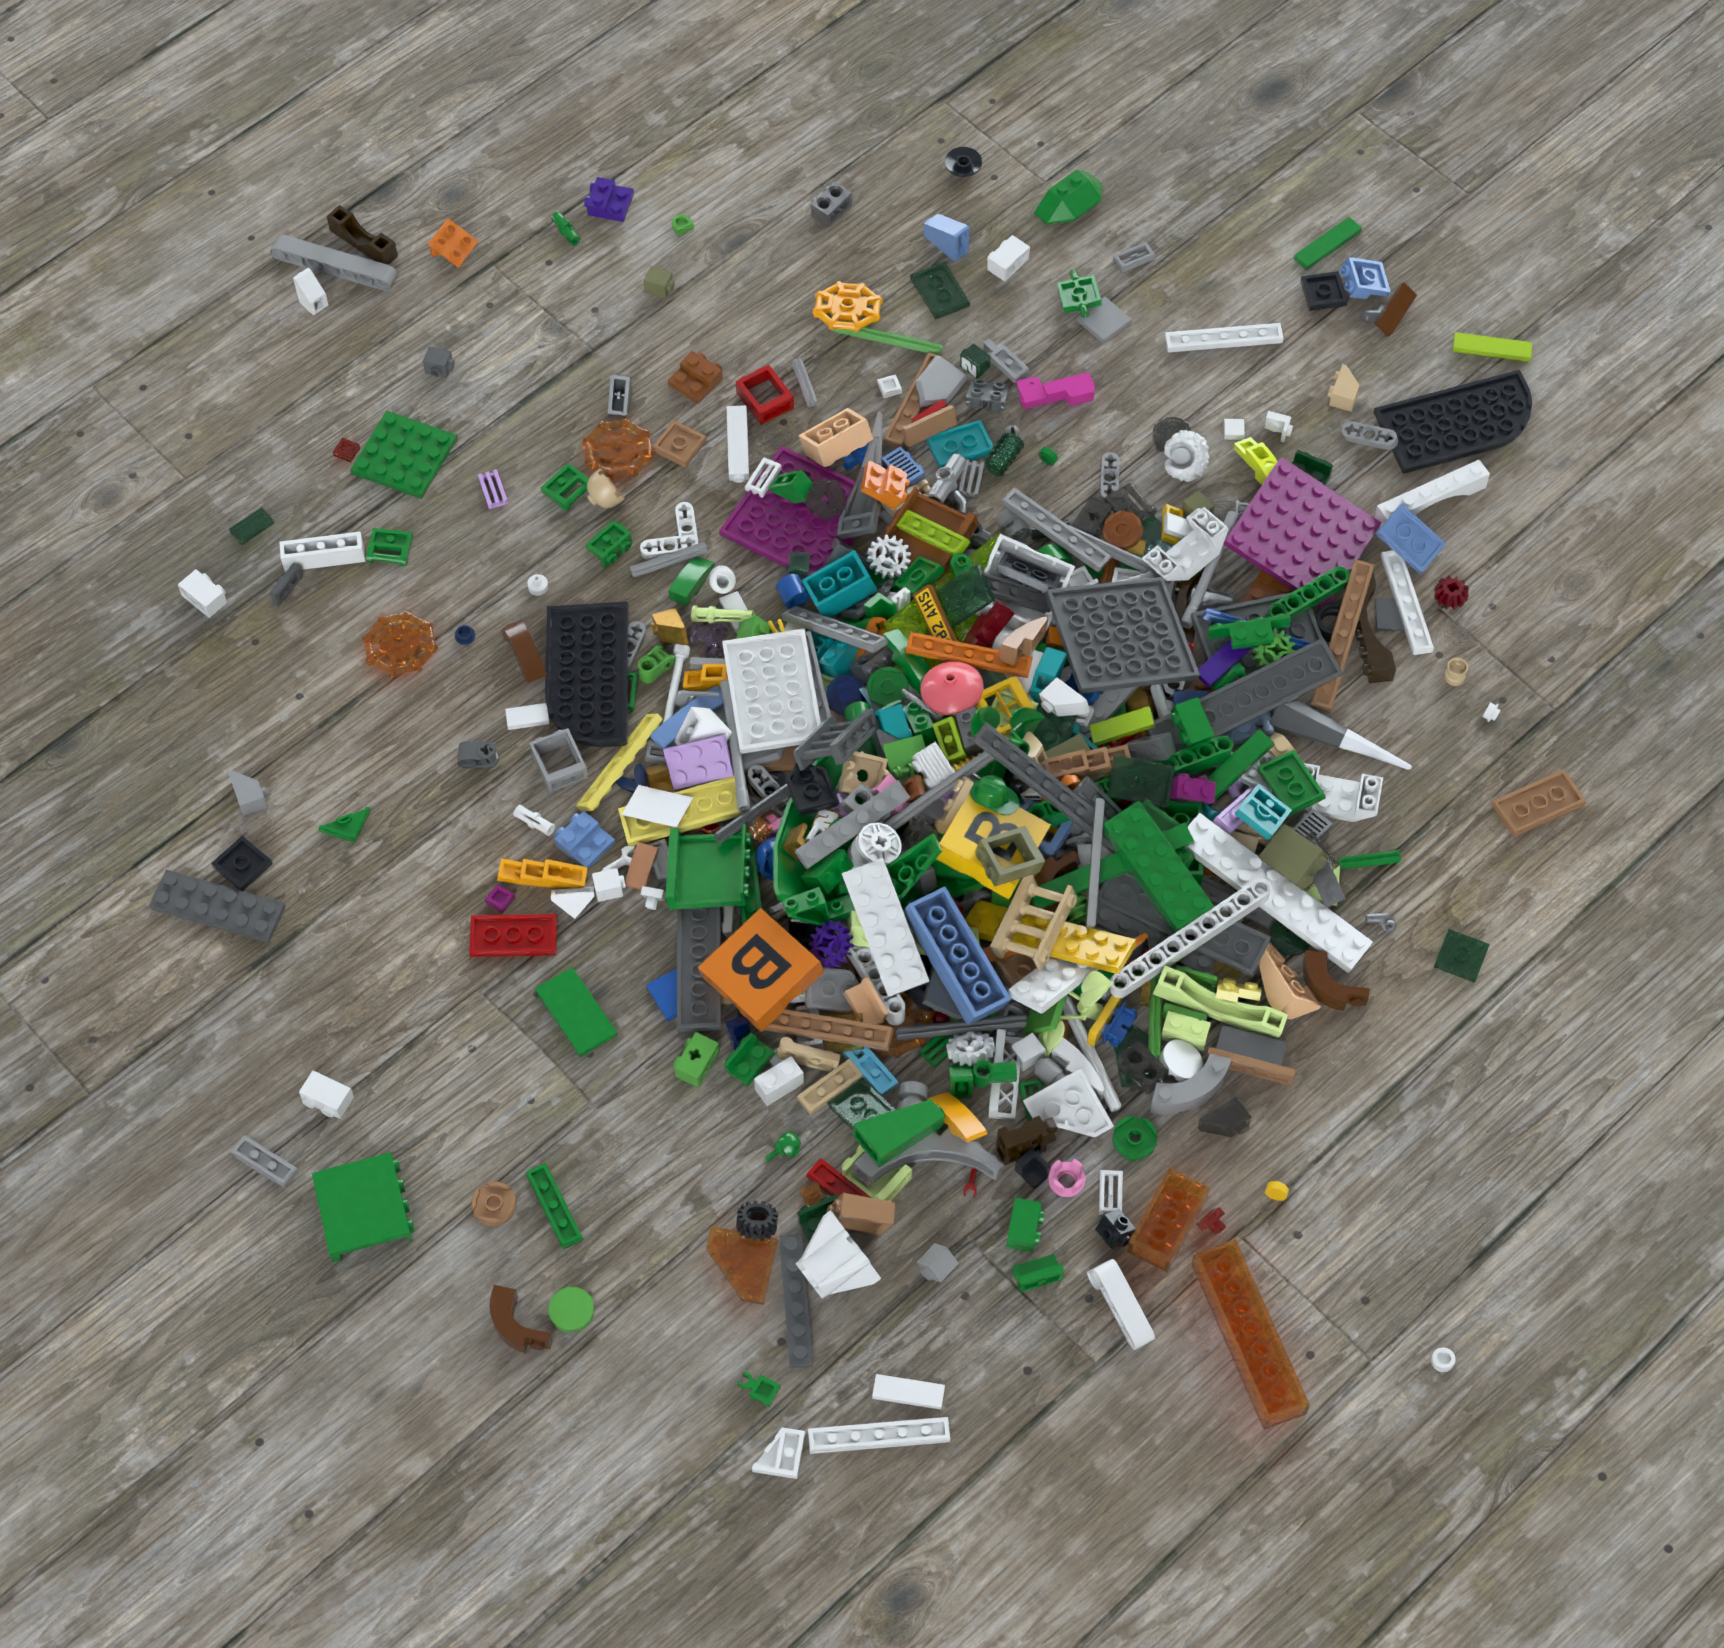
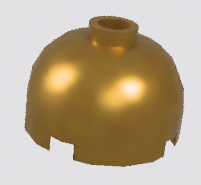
[1126,686,1158,721]

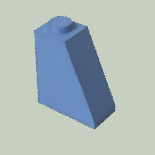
[924,214,970,262]

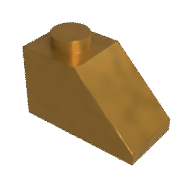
[650,608,689,645]

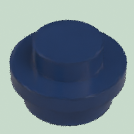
[455,625,475,645]

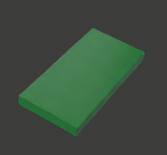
[535,967,618,1057]

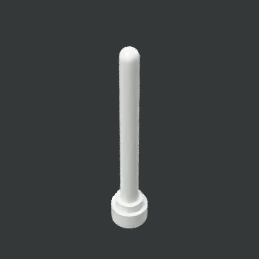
[663,644,690,723]

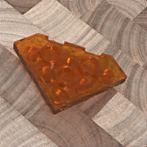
[706,1226,778,1305]

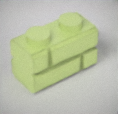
[1161,1011,1211,1051]

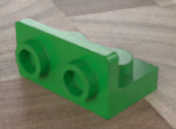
[585,520,632,569]
[724,1032,776,1087]

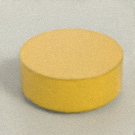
[1265,1181,1289,1201]

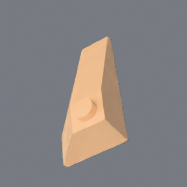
[1259,942,1322,1020]

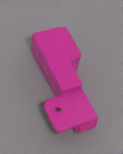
[1016,372,1095,409]

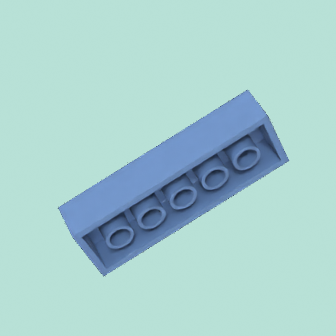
[903,887,1011,1025]

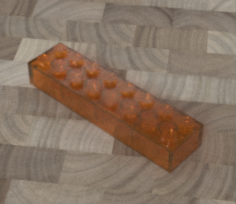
[1191,1239,1310,1429]

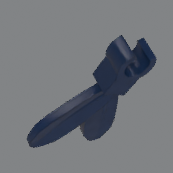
[615,764,646,793]

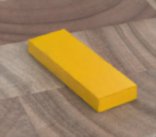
[1087,986,1124,1047]

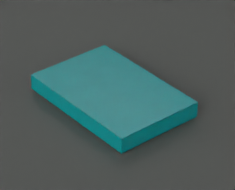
[925,419,995,469]

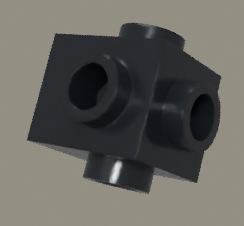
[1095,1209,1136,1249]

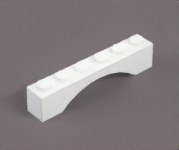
[1374,460,1490,527]

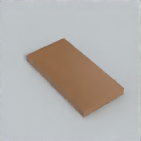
[1491,769,1587,838]

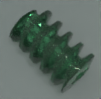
[984,433,1024,476]

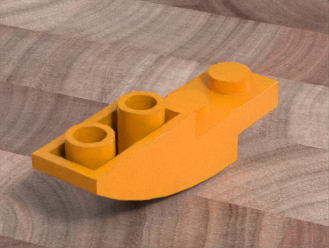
[683,664,728,692]

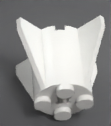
[795,1210,881,1299]

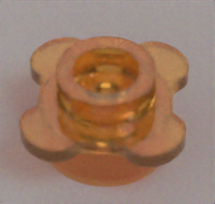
[799,1182,825,1205]

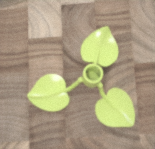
[1038,971,1113,1057]

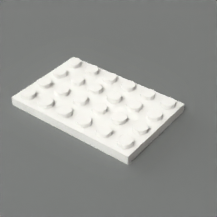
[722,629,821,754]

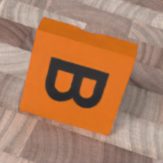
[698,908,824,1032]

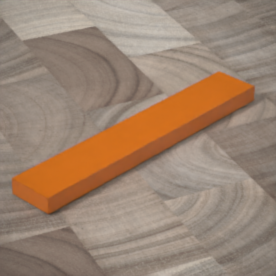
[906,632,1033,678]

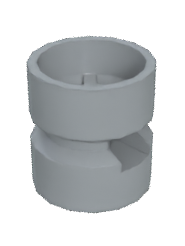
[996,508,1032,543]
[897,1081,928,1110]

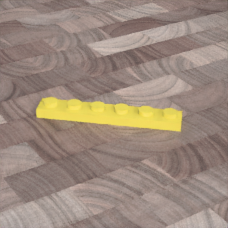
[576,713,663,812]

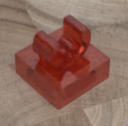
[1196,1207,1226,1235]

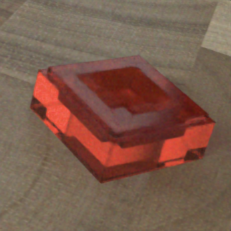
[333,438,360,463]

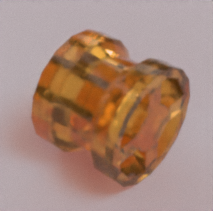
[747,816,774,843]

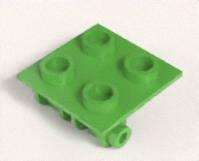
[882,734,925,784]

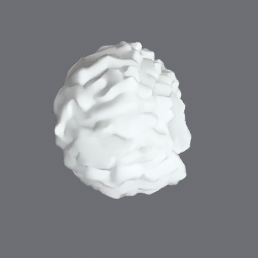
[1164,430,1210,482]

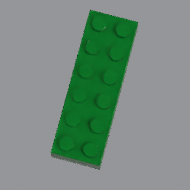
[1102,801,1214,934]

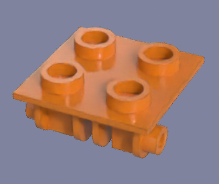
[427,218,478,268]

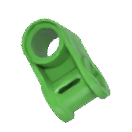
[638,644,676,683]

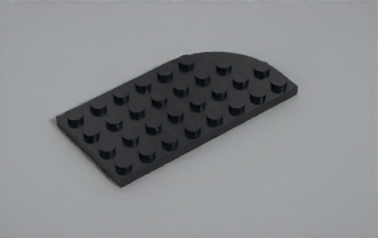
[1373,370,1532,474]
[545,601,629,747]

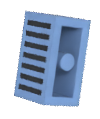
[881,446,925,488]

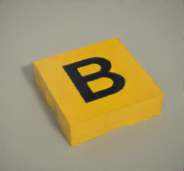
[936,793,1051,899]

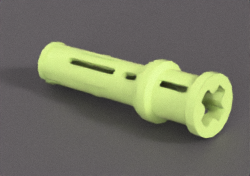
[691,605,755,624]

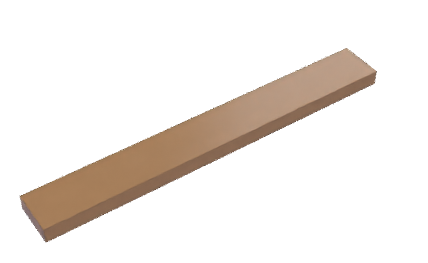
[1311,559,1375,712]

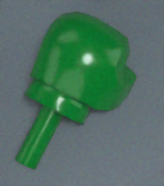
[765,1131,801,1161]

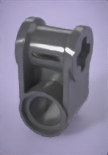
[457,741,499,769]

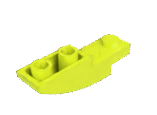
[1234,437,1278,485]

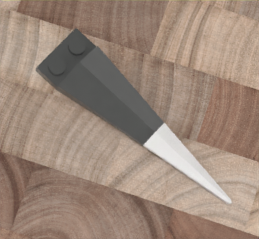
[1258,699,1412,770]

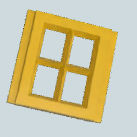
[975,676,1035,735]

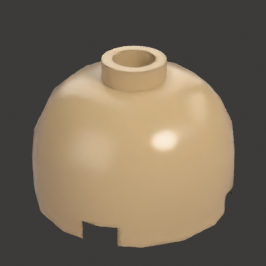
[587,468,625,509]

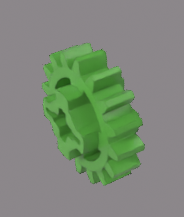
[1251,628,1296,667]

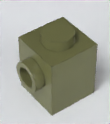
[644,266,675,299]
[1182,491,1214,517]

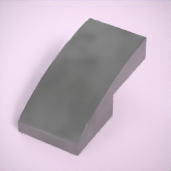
[1313,860,1346,908]

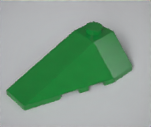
[886,833,942,901]

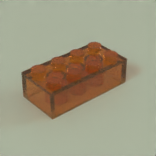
[1127,1168,1210,1273]

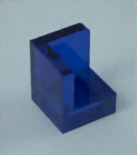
[725,1016,750,1051]

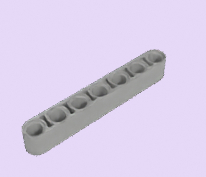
[270,234,398,291]

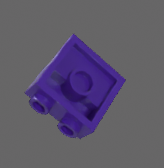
[584,177,634,222]

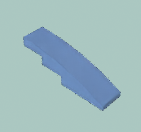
[650,685,724,750]

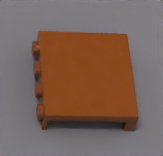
[876,487,979,589]

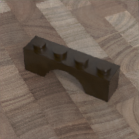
[326,205,398,265]

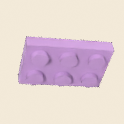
[663,734,734,790]

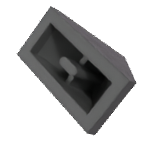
[607,374,633,416]

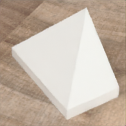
[551,886,594,919]

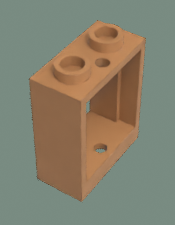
[826,1193,895,1236]

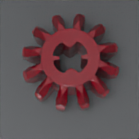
[1434,575,1469,610]

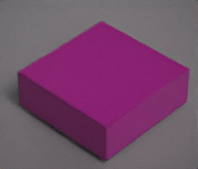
[485,884,515,913]

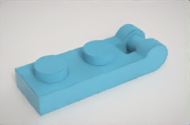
[843,1045,898,1098]

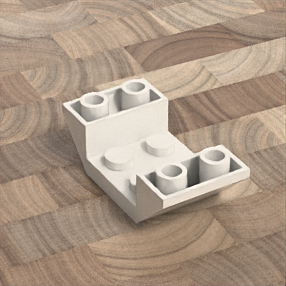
[1142,507,1228,581]
[1304,763,1383,822]

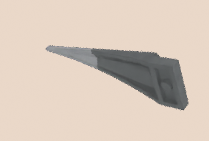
[837,411,882,540]

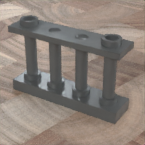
[793,708,879,770]

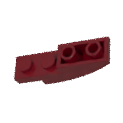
[962,601,1015,669]

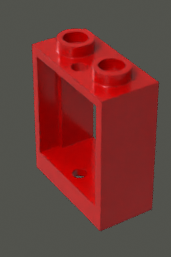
[736,365,794,425]

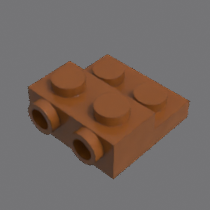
[668,351,723,404]

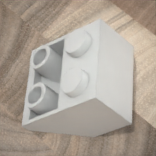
[674,707,732,745]

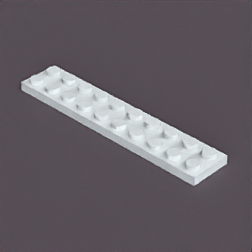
[1182,813,1373,973]

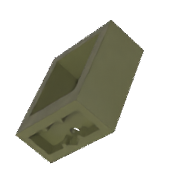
[975,826,1045,887]

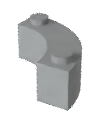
[1150,1054,1231,1115]

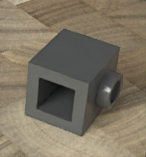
[422,346,455,378]

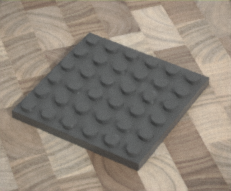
[1045,577,1200,694]

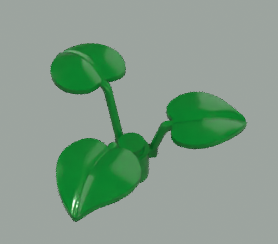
[970,706,1044,779]

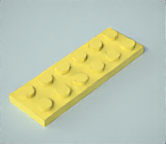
[618,776,746,846]

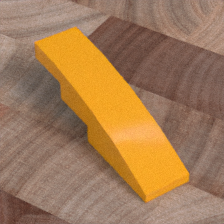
[497,858,587,888]
[927,1092,987,1142]

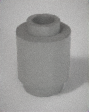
[1034,1057,1066,1086]

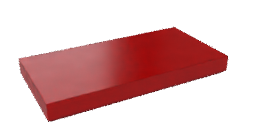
[469,914,557,957]

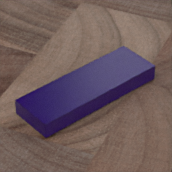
[1198,640,1251,688]

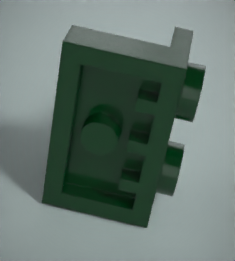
[1292,450,1333,486]
[797,1194,839,1242]

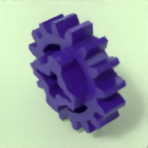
[808,920,854,969]

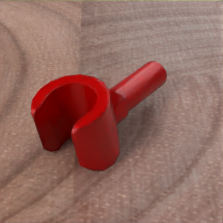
[963,1168,977,1198]

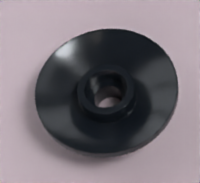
[945,147,982,177]

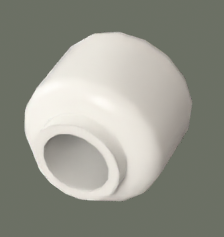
[709,565,736,594]

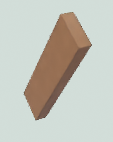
[1205,1047,1295,1086]

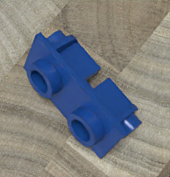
[1102,1001,1137,1047]

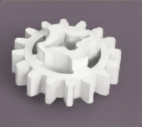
[867,535,911,579]
[946,1031,995,1066]

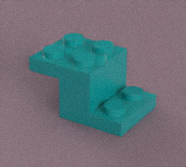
[1235,784,1292,840]

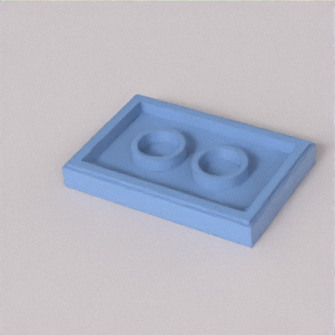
[1375,503,1446,574]

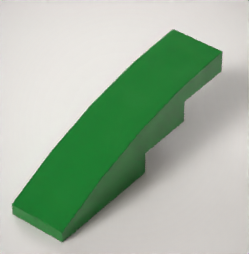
[882,629,930,695]

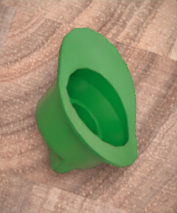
[970,775,1019,815]

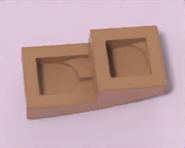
[625,842,659,890]

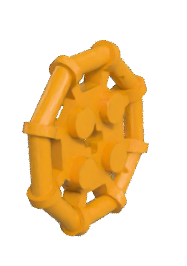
[812,281,883,332]

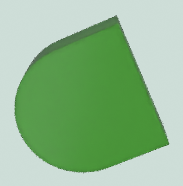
[672,215,694,236]

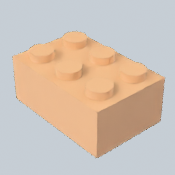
[799,408,873,467]

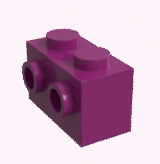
[1165,774,1216,806]

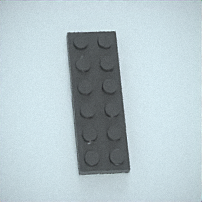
[149,869,286,943]

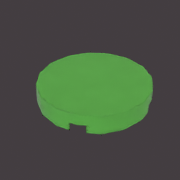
[548,1287,594,1333]

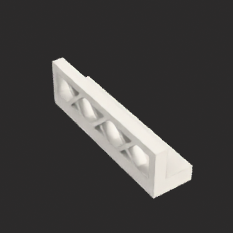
[988,1029,1023,1121]

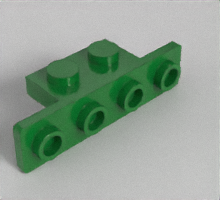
[1207,614,1291,649]

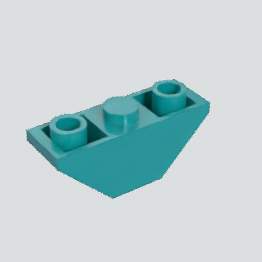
[1030,647,1067,713]

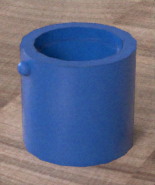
[776,574,810,609]

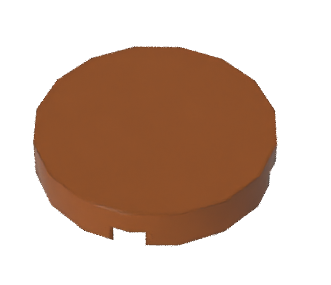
[1102,511,1143,550]

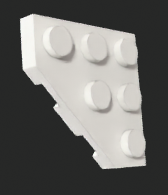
[1023,1068,1114,1138]

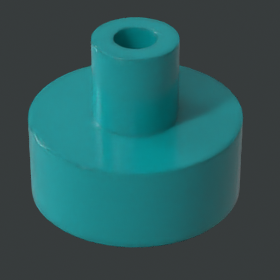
[1202,805,1221,822]

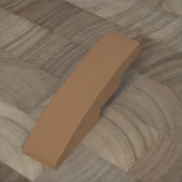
[1043,744,1133,780]

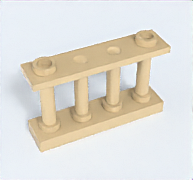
[990,875,1077,970]

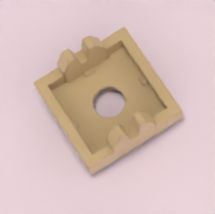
[839,751,889,797]

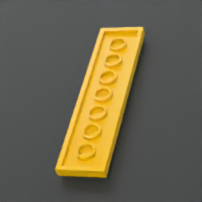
[965,900,1136,974]

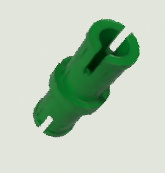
[551,211,581,246]

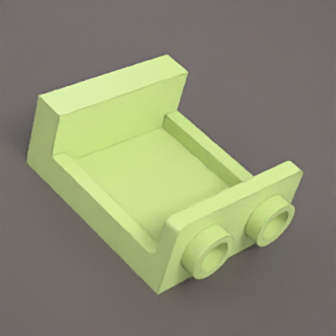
[842,1145,912,1202]

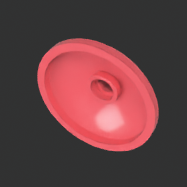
[920,661,984,715]

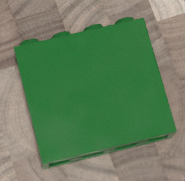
[666,824,752,910]
[312,1152,415,1262]

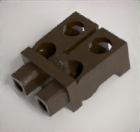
[995,1115,1058,1166]

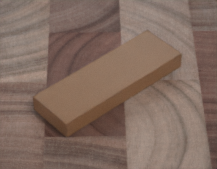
[902,405,957,447]

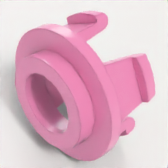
[1048,1159,1085,1197]

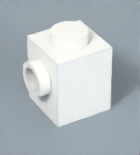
[592,868,626,902]

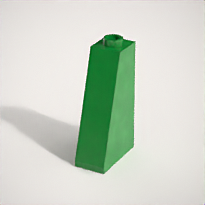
[852,1100,945,1168]

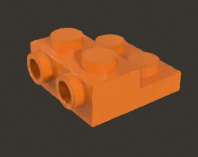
[860,460,910,509]

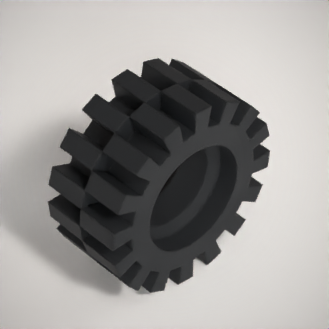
[736,1200,778,1241]

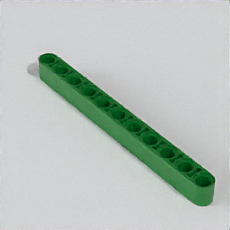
[1029,736,1233,828]

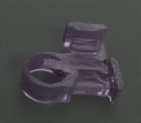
[690,622,728,659]

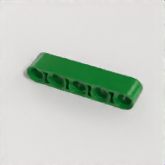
[1264,566,1350,620]

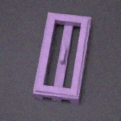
[478,469,508,509]

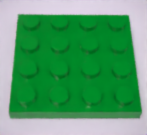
[350,410,457,499]

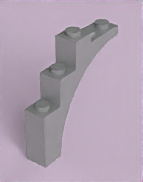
[852,1127,1004,1187]

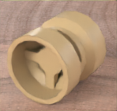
[1444,658,1468,686]

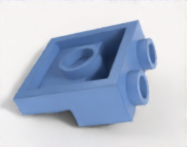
[1340,257,1391,299]
[554,811,615,870]

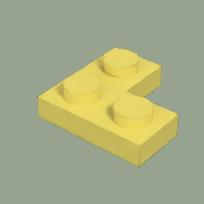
[1215,978,1262,1002]

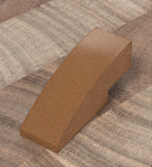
[999,616,1048,665]

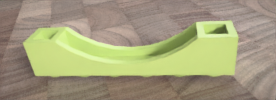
[1153,966,1288,1038]

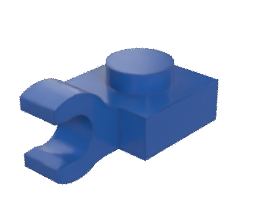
[843,443,869,471]

